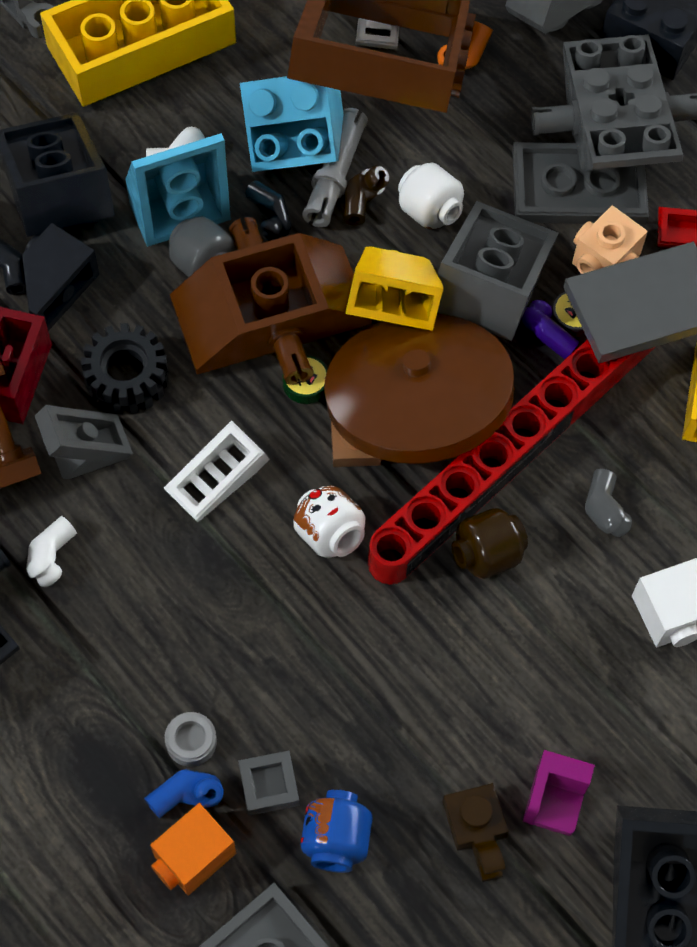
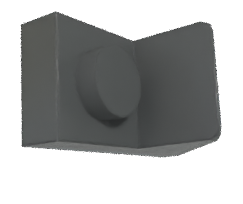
[35,405,133,479]

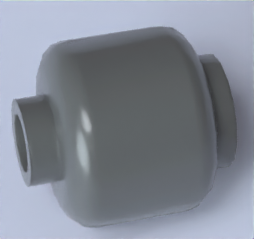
[169,216,236,277]

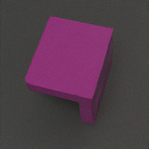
[523,750,595,836]

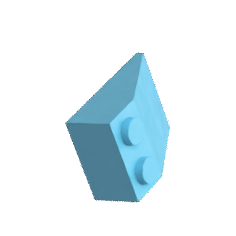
[125,133,231,247]

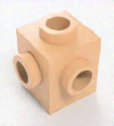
[572,205,648,274]

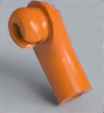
[437,21,493,69]

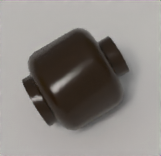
[452,508,528,579]

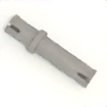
[302,108,368,227]

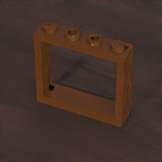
[287,0,476,113]

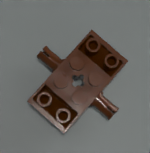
[170,217,372,385]

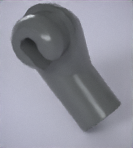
[585,468,632,537]

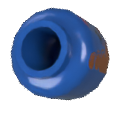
[301,790,373,873]

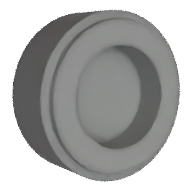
[165,712,217,767]

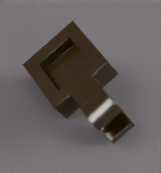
[442,783,509,882]

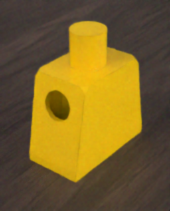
[346,247,444,331]

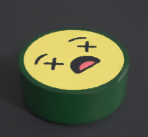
[282,356,328,404]

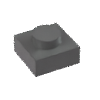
[238,751,300,816]

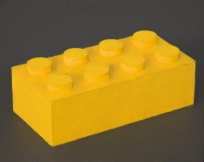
[40,0,236,107]

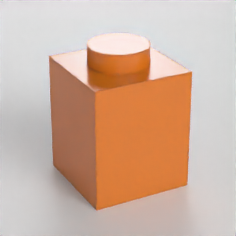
[150,802,236,896]

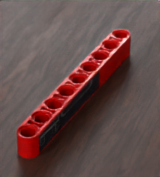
[368,339,655,585]

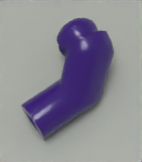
[522,300,579,360]

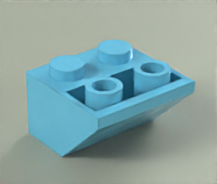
[240,76,344,172]

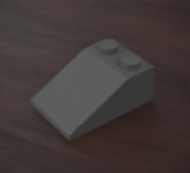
[437,201,559,341]

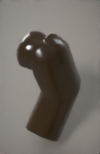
[343,165,390,226]

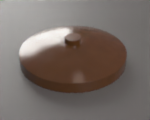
[324,314,514,464]

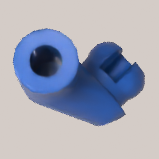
[144,769,224,819]

